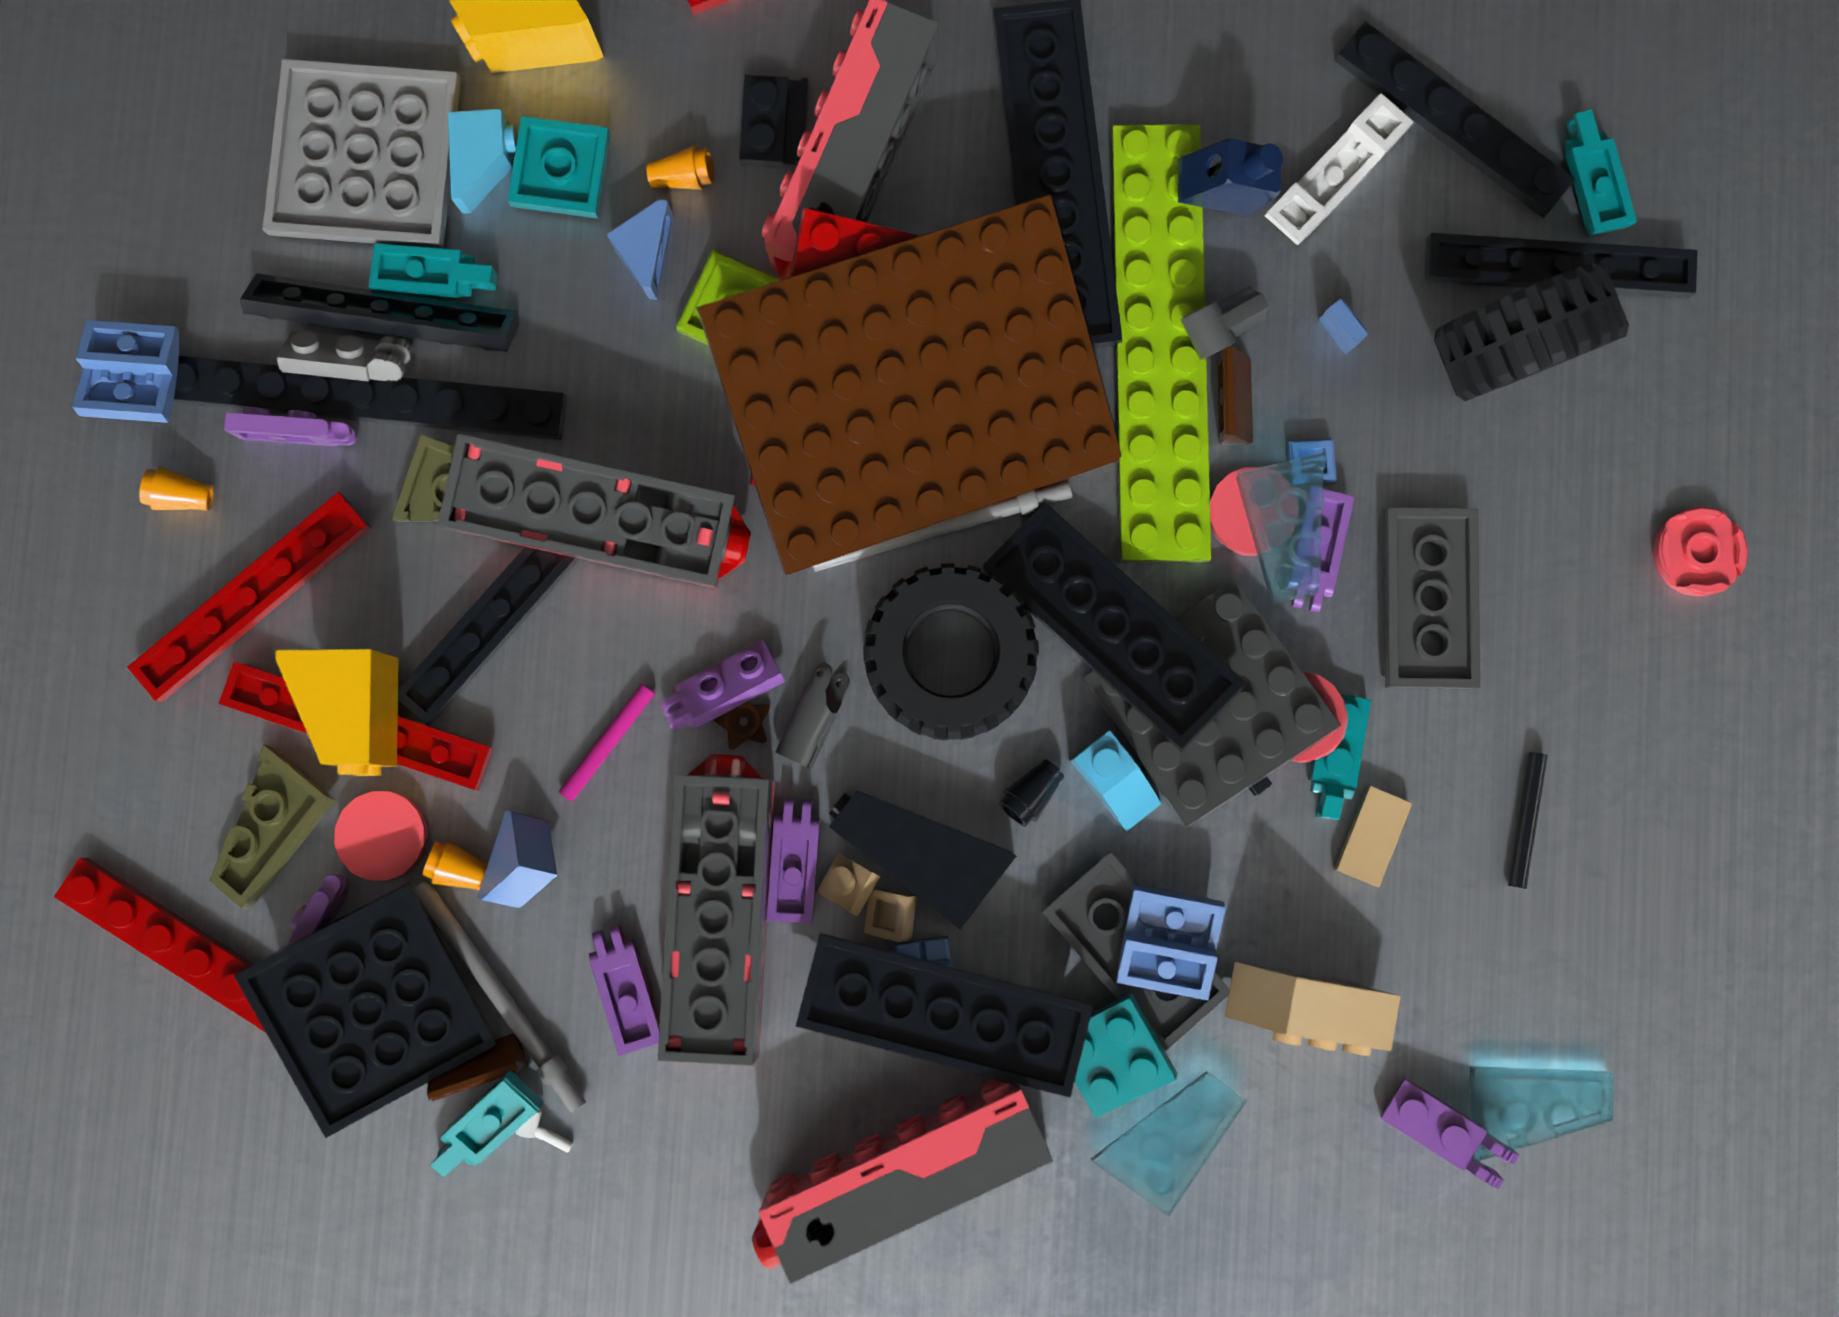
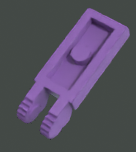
[1380,1077,1520,1189]

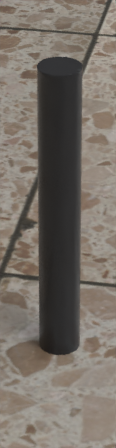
[1508,752,1548,889]

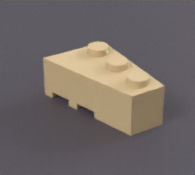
[1225,962,1401,1056]

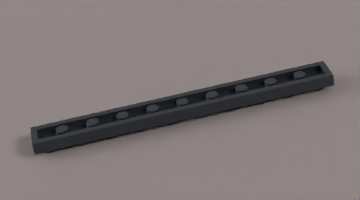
[173,356,567,440]

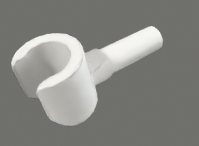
[515,1109,573,1153]

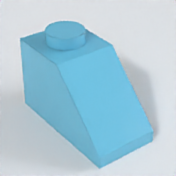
[448,109,518,214]
[1070,730,1162,832]

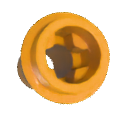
[646,145,715,190]
[139,466,214,511]
[422,841,488,890]

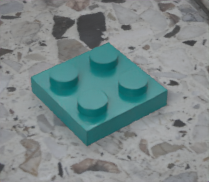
[507,116,611,219]
[1075,993,1178,1118]

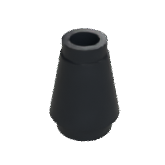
[999,759,1064,827]

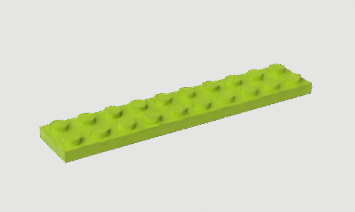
[1111,124,1211,563]

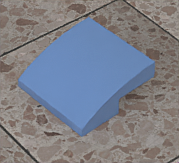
[72,320,179,423]
[1116,884,1226,1000]

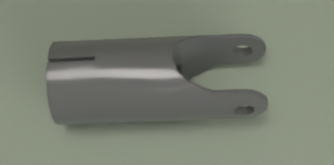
[775,663,850,769]

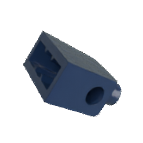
[1178,139,1283,216]

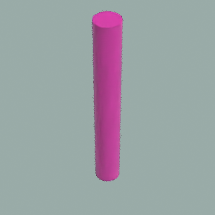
[558,683,655,802]

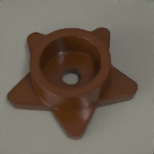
[713,702,771,750]

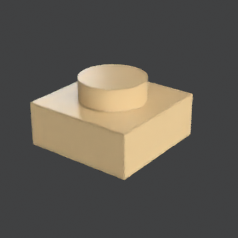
[816,852,881,916]
[864,888,917,943]

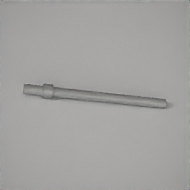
[813,481,1072,572]
[414,880,586,1113]

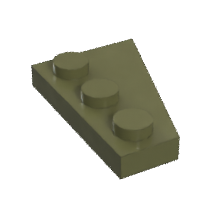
[391,435,455,522]
[209,744,336,909]

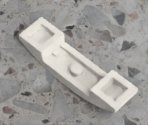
[1265,93,1414,245]

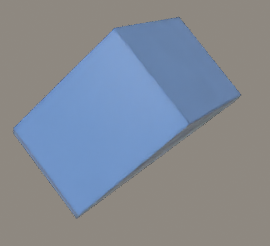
[606,199,673,300]
[477,810,557,908]

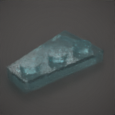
[1236,452,1326,605]
[1469,1066,1613,1161]
[1091,1071,1247,1216]

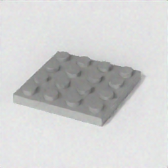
[262,59,461,249]

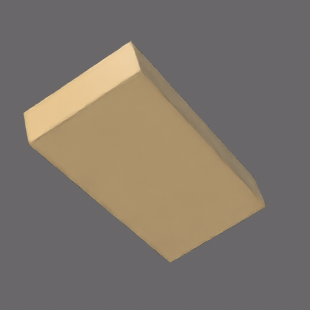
[1333,786,1413,888]

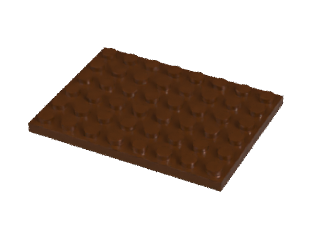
[696,195,1122,575]

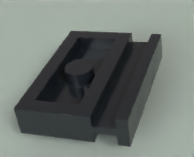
[739,75,809,168]

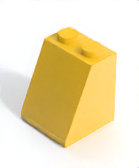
[449,0,604,73]
[276,649,399,776]

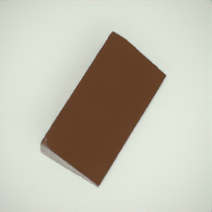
[1217,347,1253,445]
[426,1033,528,1101]

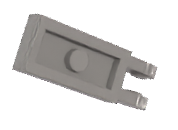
[277,331,414,382]

